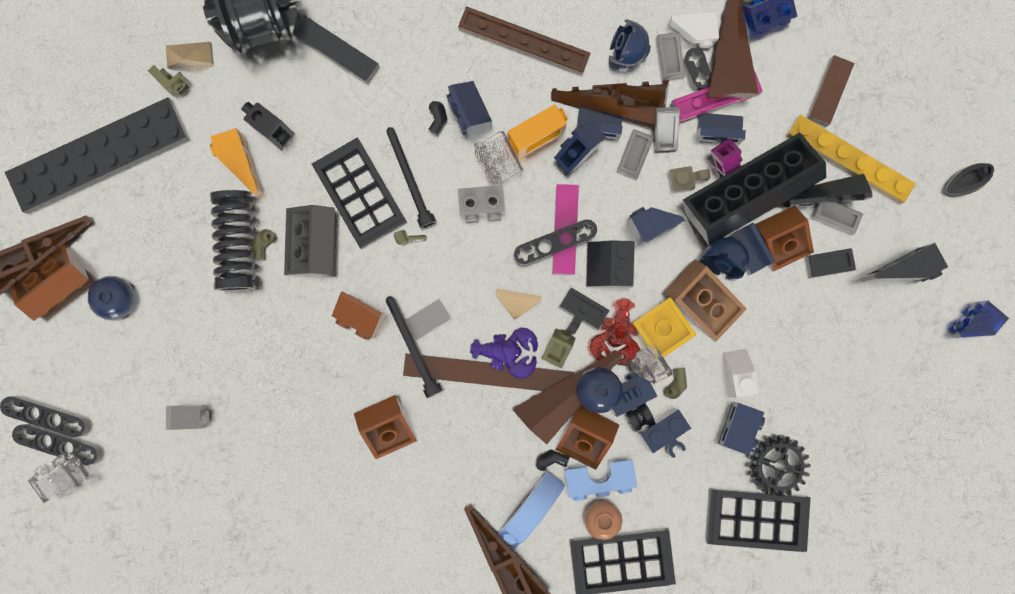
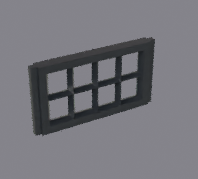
[311,137,407,249]
[706,489,811,552]
[570,529,676,594]

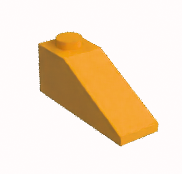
[210,128,262,196]

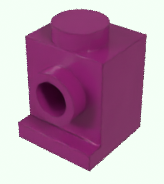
[710,138,743,176]

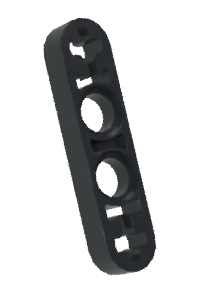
[514,219,598,265]
[0,396,89,437]
[12,424,101,466]

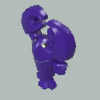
[470,327,538,379]

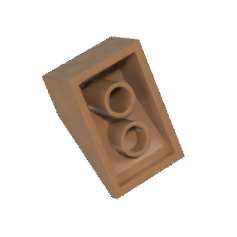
[664,259,747,341]

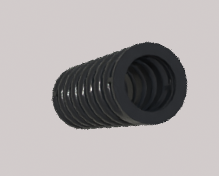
[210,190,256,291]

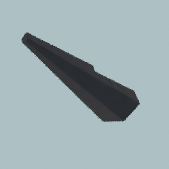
[775,174,873,208]

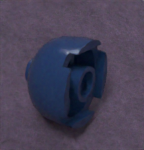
[609,19,651,66]
[702,237,749,279]
[87,276,136,320]
[576,367,623,413]

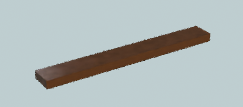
[403,353,575,391]

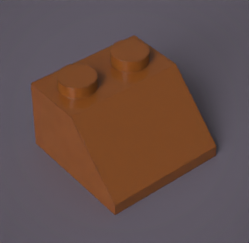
[755,205,814,271]
[332,291,387,340]
[354,395,417,459]
[555,406,619,470]

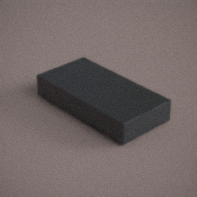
[806,248,856,278]

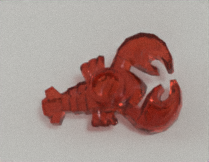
[589,298,640,366]

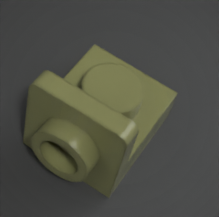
[147,65,187,95]
[541,328,576,368]

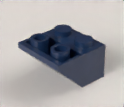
[446,81,493,137]

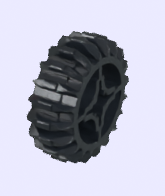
[748,435,811,497]

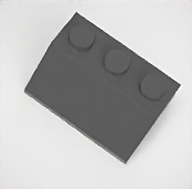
[284,205,335,276]

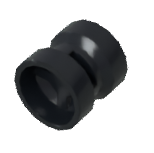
[625,403,655,432]

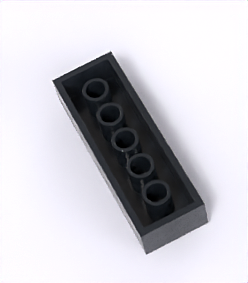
[683,132,827,245]

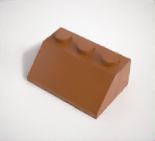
[10,243,89,321]

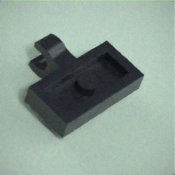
[559,287,610,335]

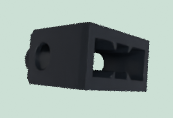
[241,102,295,150]

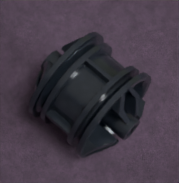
[203,0,298,54]

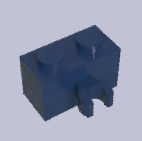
[612,370,658,417]
[637,408,692,458]

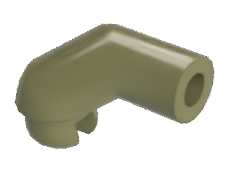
[252,229,274,260]
[665,367,687,399]

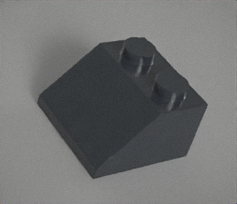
[586,240,635,288]

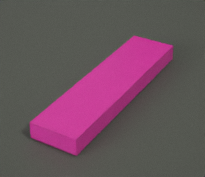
[671,71,763,122]
[552,184,579,275]

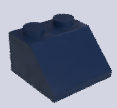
[626,207,685,247]

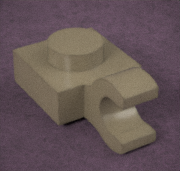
[669,166,711,193]

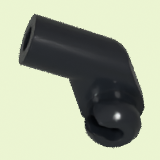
[428,101,447,135]
[536,450,570,471]

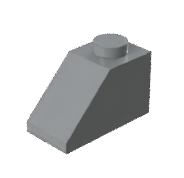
[166,405,209,430]

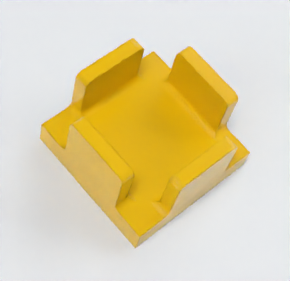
[632,297,697,361]

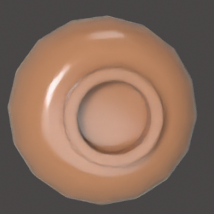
[584,501,623,540]

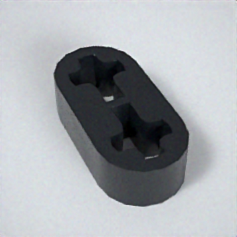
[684,47,711,91]

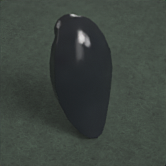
[944,163,994,196]

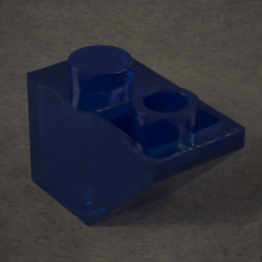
[951,300,1009,338]

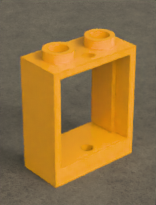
[507,104,568,159]

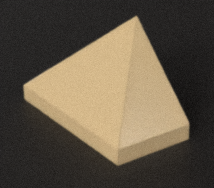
[166,42,213,68]
[496,289,541,320]

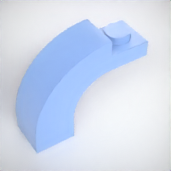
[497,471,565,550]

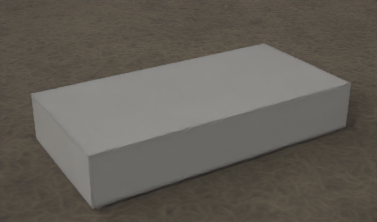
[656,32,685,80]
[655,107,680,151]
[617,129,654,179]
[812,202,863,235]
[405,299,451,341]

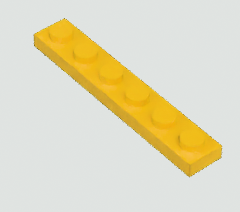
[787,114,916,203]

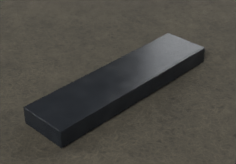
[293,15,379,83]

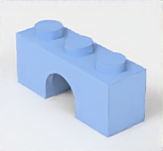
[564,458,637,501]

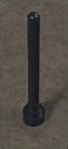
[386,127,437,229]
[386,296,443,398]

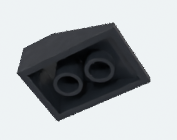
[860,243,948,282]

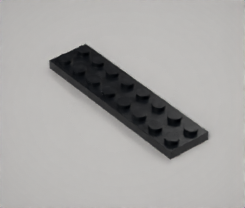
[5,97,189,213]

